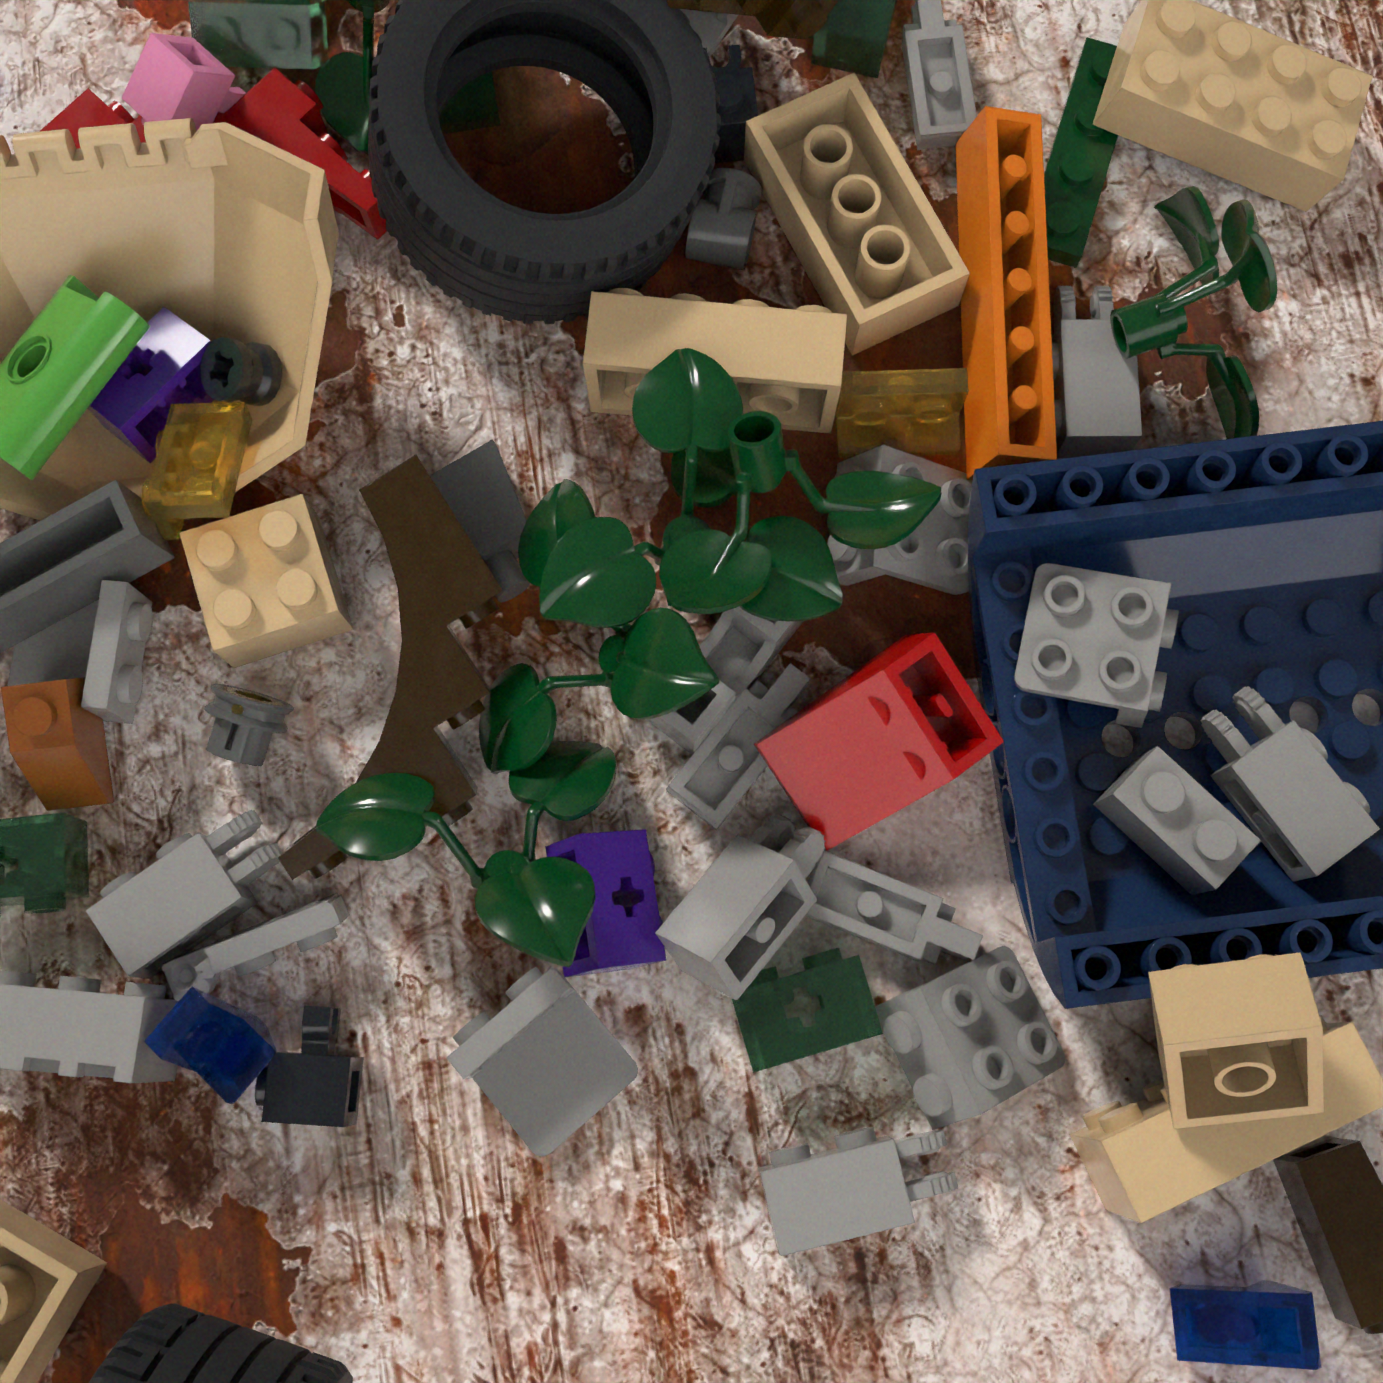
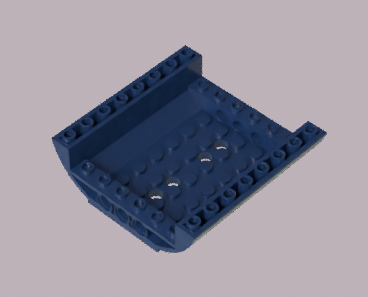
[968,421,1383,1009]

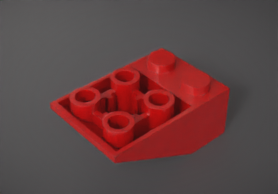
[754,632,1004,851]

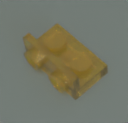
[835,368,969,458]
[142,402,253,540]

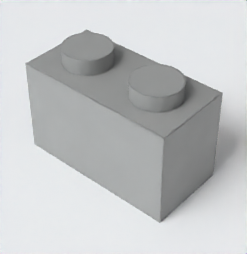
[1093,746,1261,895]

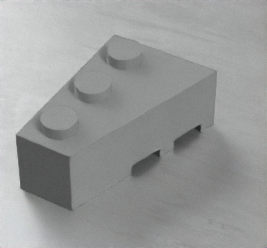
[0,970,187,1083]

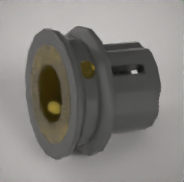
[204,684,294,766]

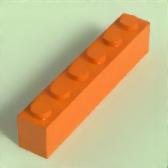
[955,106,1057,480]

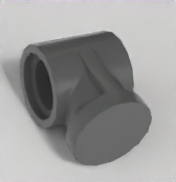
[685,168,762,271]

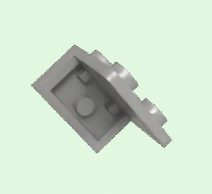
[827,445,973,595]
[1015,563,1179,728]
[7,580,153,724]
[873,946,1065,1130]
[446,967,638,1156]

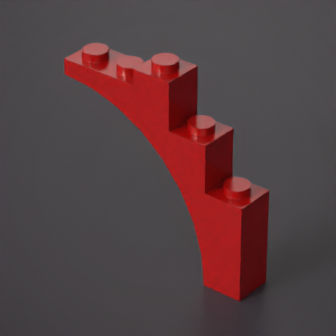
[14,67,387,240]

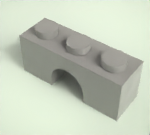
[647,607,804,755]

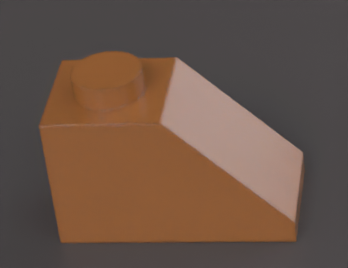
[1,677,114,811]

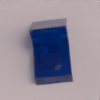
[144,986,277,1104]
[1170,1280,1322,1370]

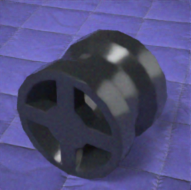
[200,337,282,406]

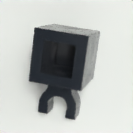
[703,45,758,163]
[255,1006,364,1127]

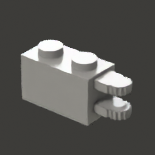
[1052,286,1142,458]
[1200,686,1380,882]
[85,810,283,979]
[655,814,826,1001]
[758,1127,958,1257]

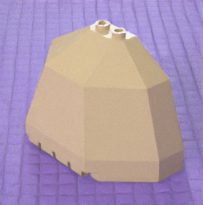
[0,118,339,523]

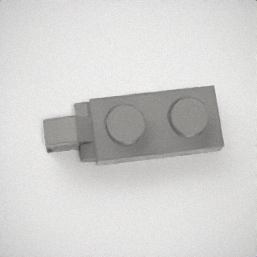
[901,0,977,150]
[666,663,810,831]
[805,851,983,964]
[162,893,350,1002]

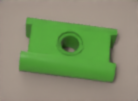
[0,275,150,480]

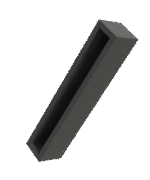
[0,480,175,653]

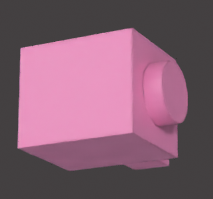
[122,33,246,130]

